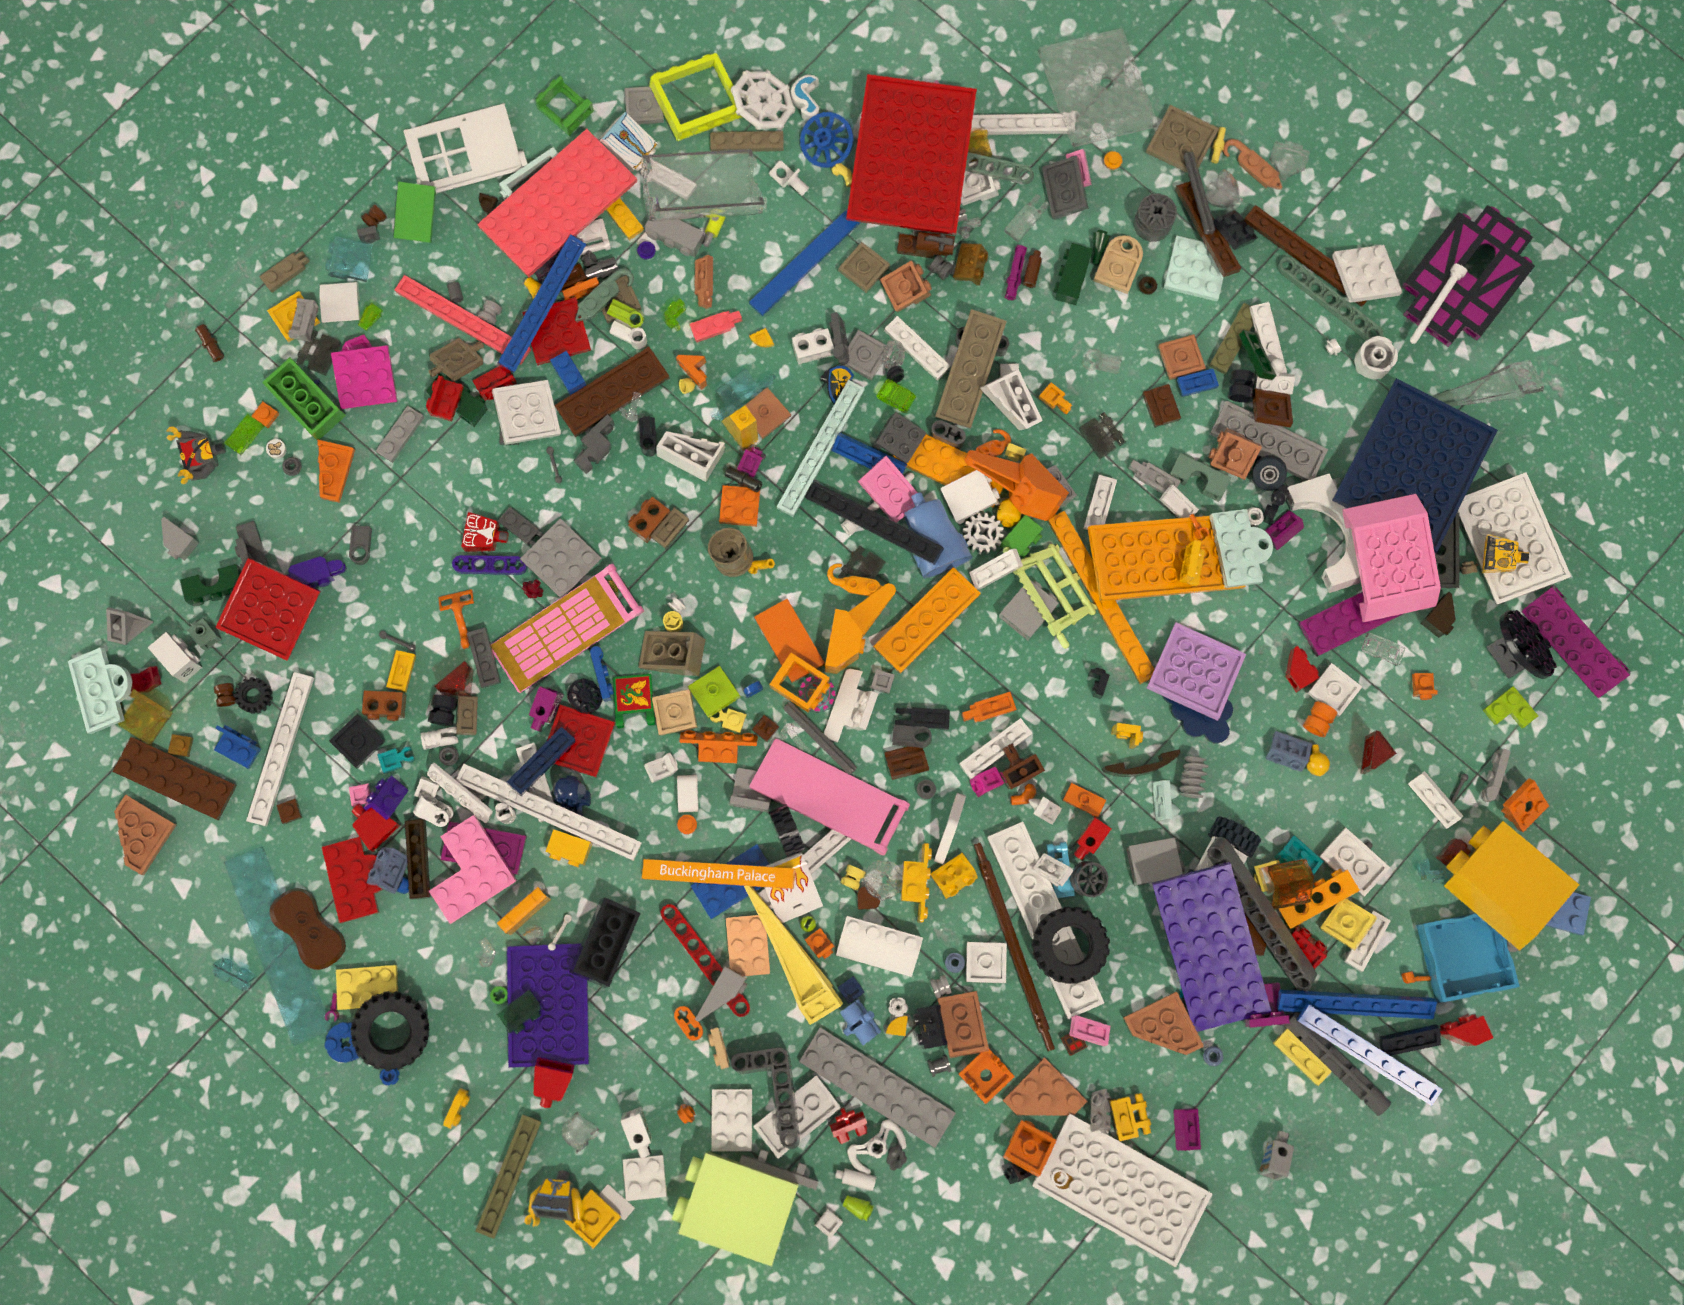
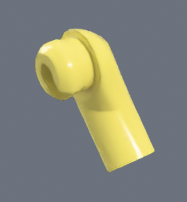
[832,163,853,187]

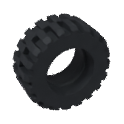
[1032,907,1110,984]
[351,991,429,1071]

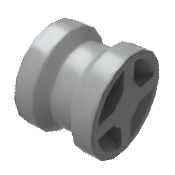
[930,974,952,998]

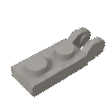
[1482,749,1510,802]

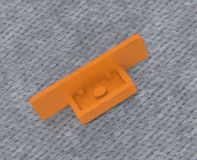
[679,730,758,763]

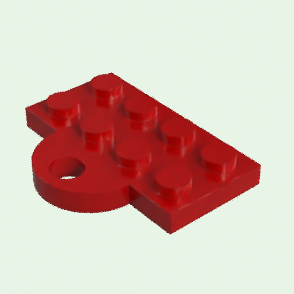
[321,836,383,923]

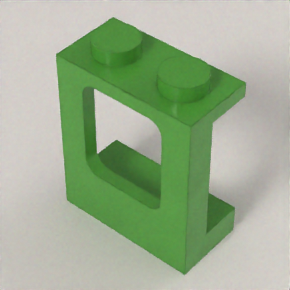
[535,76,594,136]

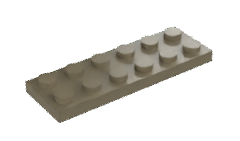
[935,309,1007,429]

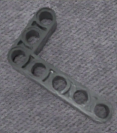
[731,1048,800,1149]

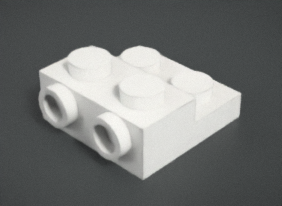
[961,160,1001,206]

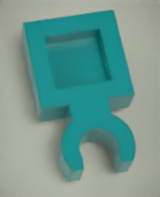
[377,747,415,774]

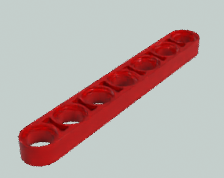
[661,904,750,1017]

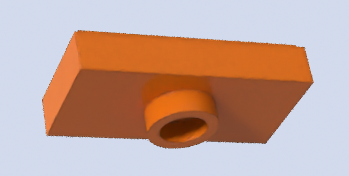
[562,277,599,300]
[1062,783,1106,818]

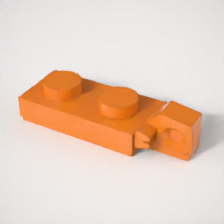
[961,692,1017,723]

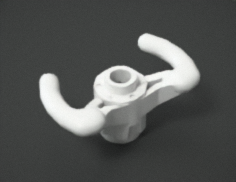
[847,1119,907,1175]

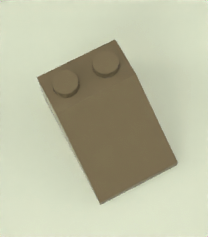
[639,631,706,676]

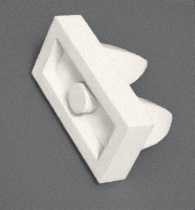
[1029,797,1062,825]

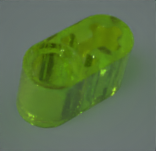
[876,379,916,413]

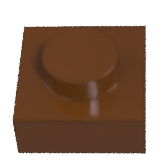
[276,799,303,824]

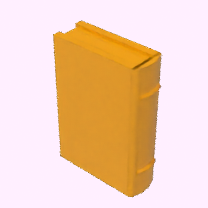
[497,887,551,935]

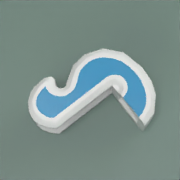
[791,75,819,122]

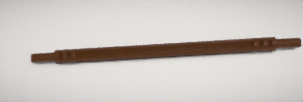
[974,842,1055,1051]

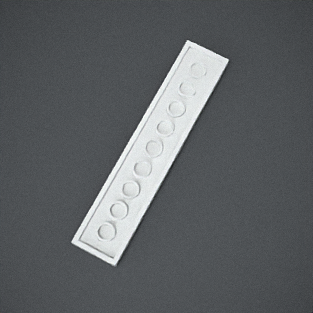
[987,822,1104,1019]

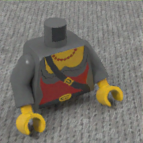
[166,427,226,484]

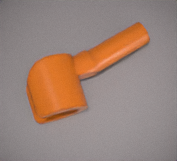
[1190,514,1209,539]
[1402,971,1431,984]

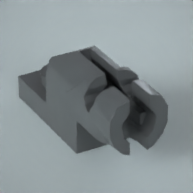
[574,414,615,474]

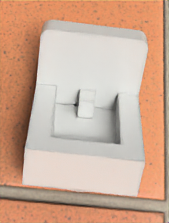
[644,753,678,783]

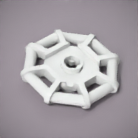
[731,70,796,130]

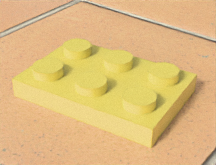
[336,965,398,1010]

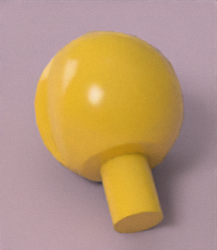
[1306,744,1330,777]

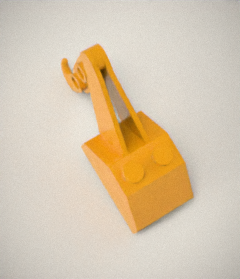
[825,563,896,674]

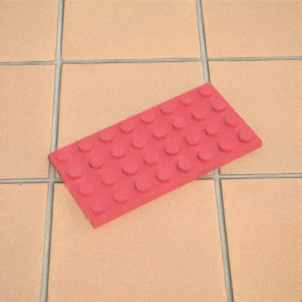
[477,129,638,278]

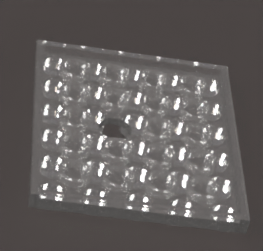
[1038,28,1158,147]

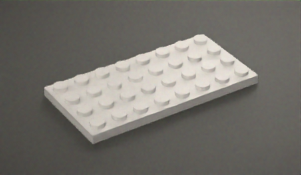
[1032,1114,1212,1267]

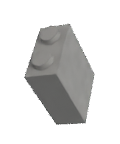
[999,580,1059,641]
[1126,837,1185,886]

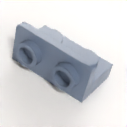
[1266,731,1312,771]
[367,847,407,894]

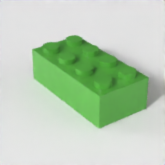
[262,357,346,440]

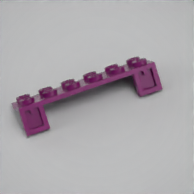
[1522,584,1631,698]

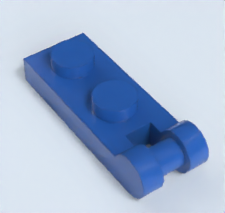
[590,646,614,702]

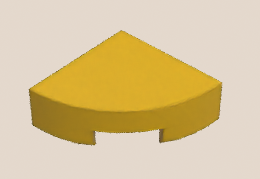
[749,328,774,347]
[886,1016,908,1036]

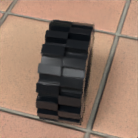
[769,804,805,857]

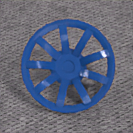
[800,112,854,168]

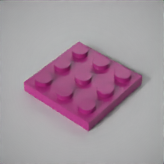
[331,345,398,409]

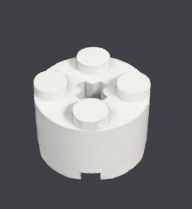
[1355,336,1398,379]

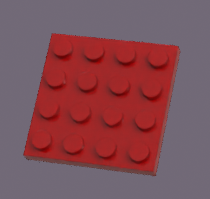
[215,558,321,661]

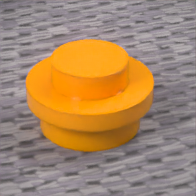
[1104,151,1122,170]

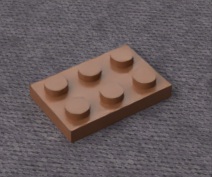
[938,991,989,1058]

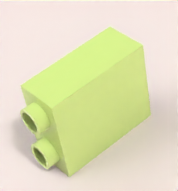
[672,1151,799,1266]

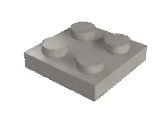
[625,86,664,124]
[845,330,891,381]

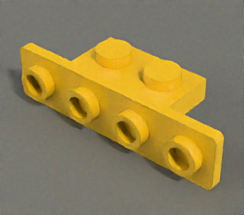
[901,843,932,923]

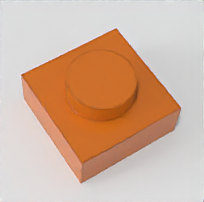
[252,402,279,428]

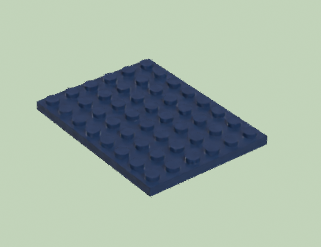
[1332,378,1498,554]

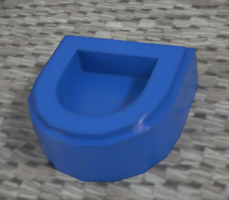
[743,681,763,698]

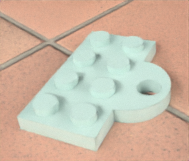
[1209,509,1273,588]
[68,647,132,734]

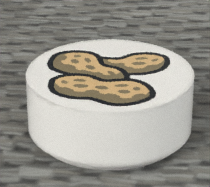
[266,439,287,459]

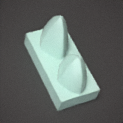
[1153,780,1181,821]

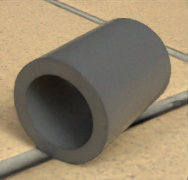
[447,282,464,303]

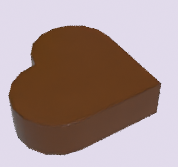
[858,886,880,910]

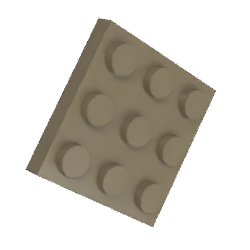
[1145,105,1219,173]

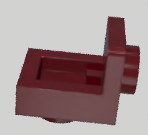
[130,666,162,693]

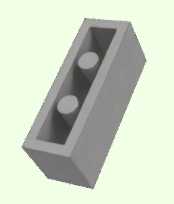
[645,208,705,257]

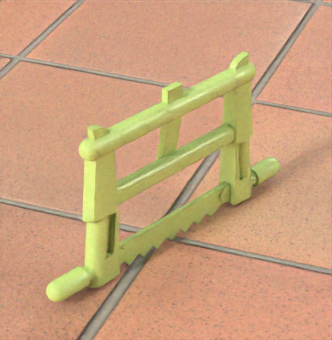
[1003,544,1097,649]

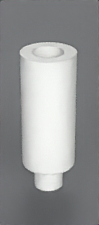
[835,1168,876,1191]

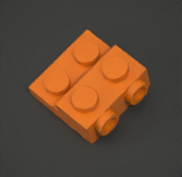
[1003,1120,1057,1177]

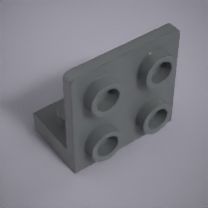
[871,412,926,463]

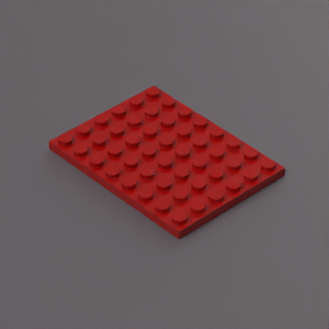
[846,74,977,235]

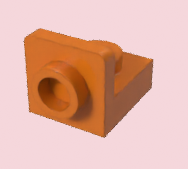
[1412,673,1438,700]
[805,928,835,959]

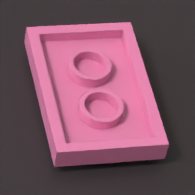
[858,456,918,523]

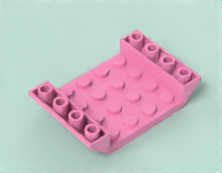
[1342,494,1441,622]

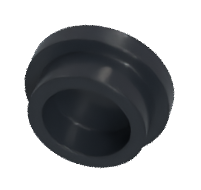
[886,366,904,384]

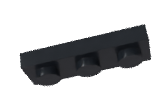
[1379,1024,1441,1056]

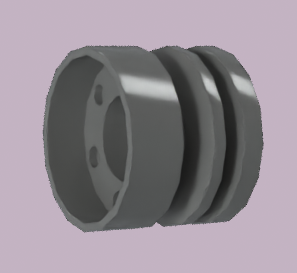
[1133,193,1177,242]

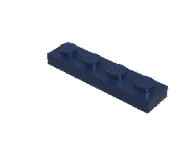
[506,727,576,796]

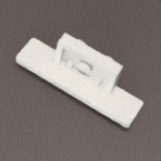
[427,763,493,823]

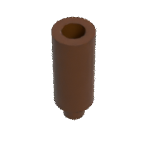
[1023,250,1042,288]

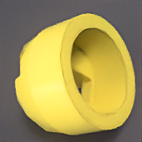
[679,378,695,394]

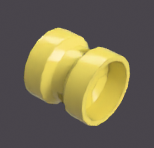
[663,611,683,632]
[840,865,866,891]

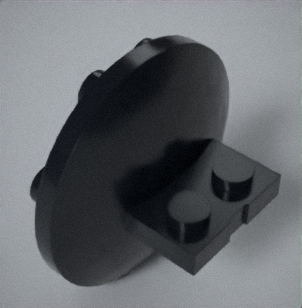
[1487,610,1557,679]

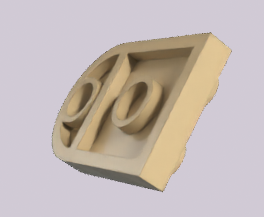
[1093,236,1143,294]

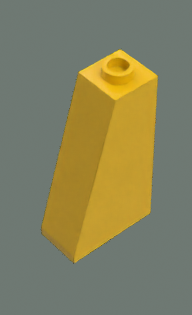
[722,405,758,451]

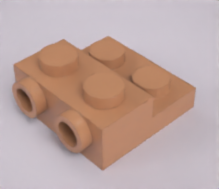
[880,260,932,312]
[1208,428,1262,480]

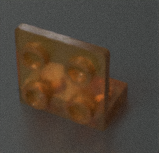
[1268,859,1314,909]

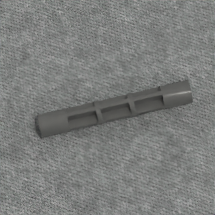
[1283,1012,1391,1116]

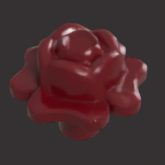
[522,579,544,599]

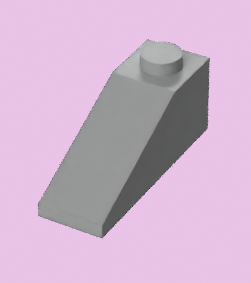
[695,967,748,1021]

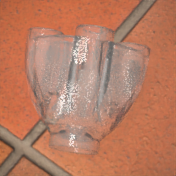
[1205,169,1243,210]

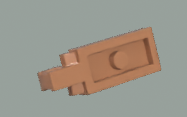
[695,255,713,309]

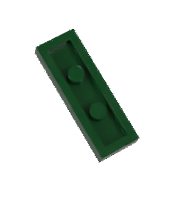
[1239,330,1277,380]

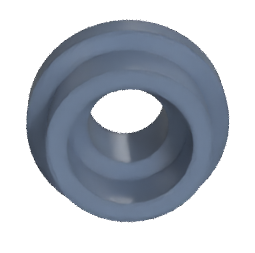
[945,953,965,973]
[1203,1046,1223,1066]

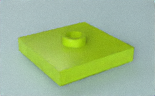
[687,666,741,718]

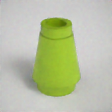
[843,1195,874,1221]

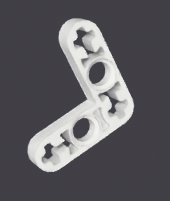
[934,793,966,864]

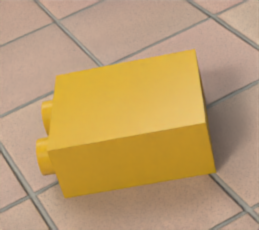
[1444,821,1580,951]

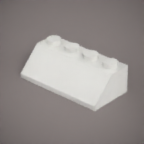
[836,916,923,977]

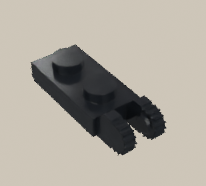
[895,707,950,730]

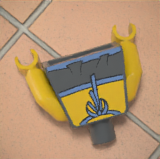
[525,1170,587,1231]

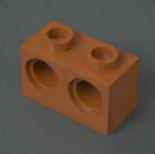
[628,497,670,543]
[362,691,407,721]

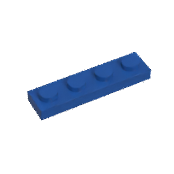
[831,432,907,475]

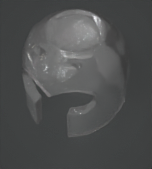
[561,1111,600,1153]

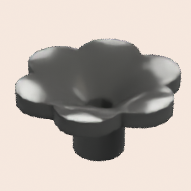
[886,1145,907,1171]

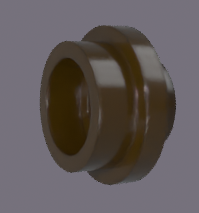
[1139,276,1157,295]

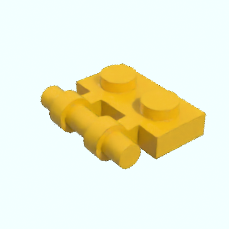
[1109,1093,1151,1141]

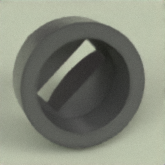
[582,251,598,268]

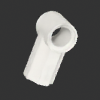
[610,319,647,350]

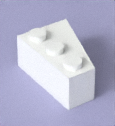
[980,369,1043,431]
[657,431,725,482]

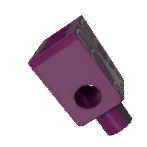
[529,686,564,732]

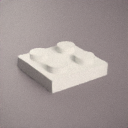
[1307,663,1362,717]
[966,942,1007,983]
[623,1155,667,1201]

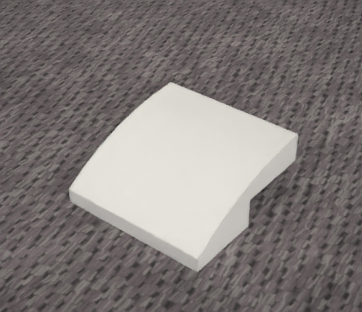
[320,282,361,323]

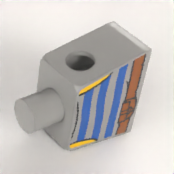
[1258,1131,1294,1181]

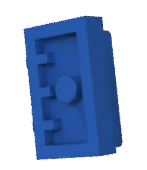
[214,725,261,769]

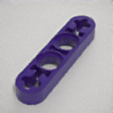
[452,555,528,575]

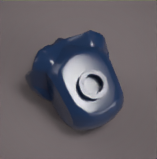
[554,775,591,816]

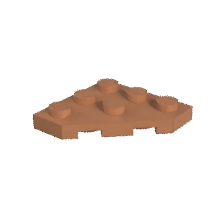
[114,795,176,875]
[1123,992,1204,1055]
[1002,1058,1087,1116]

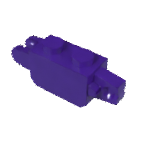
[288,556,347,588]

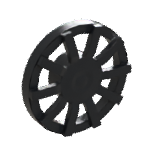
[568,678,603,714]

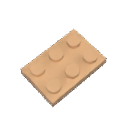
[726,915,770,976]

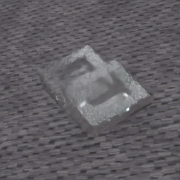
[1361,633,1406,666]

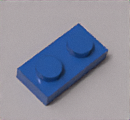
[1177,369,1219,397]

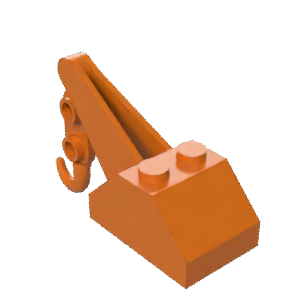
[964,429,1069,521]

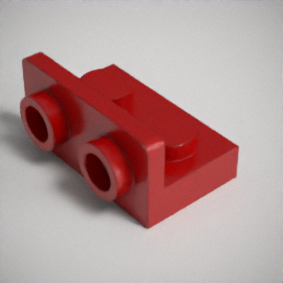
[473,365,517,401]
[426,376,464,422]
[1291,925,1328,969]

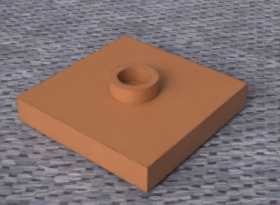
[1158,334,1206,380]
[744,387,791,439]

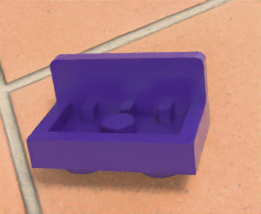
[363,775,409,820]

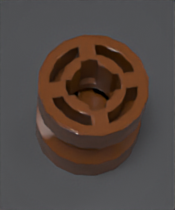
[361,204,387,228]
[213,683,236,707]

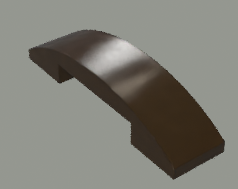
[1102,749,1181,777]

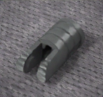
[585,257,618,279]

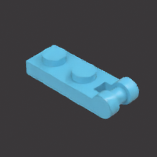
[1046,842,1075,899]

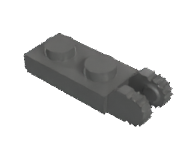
[829,312,850,365]
[498,507,544,547]

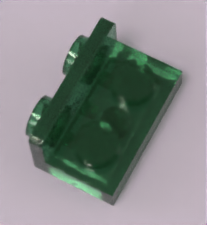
[497,990,544,1034]

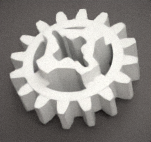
[963,513,1004,554]

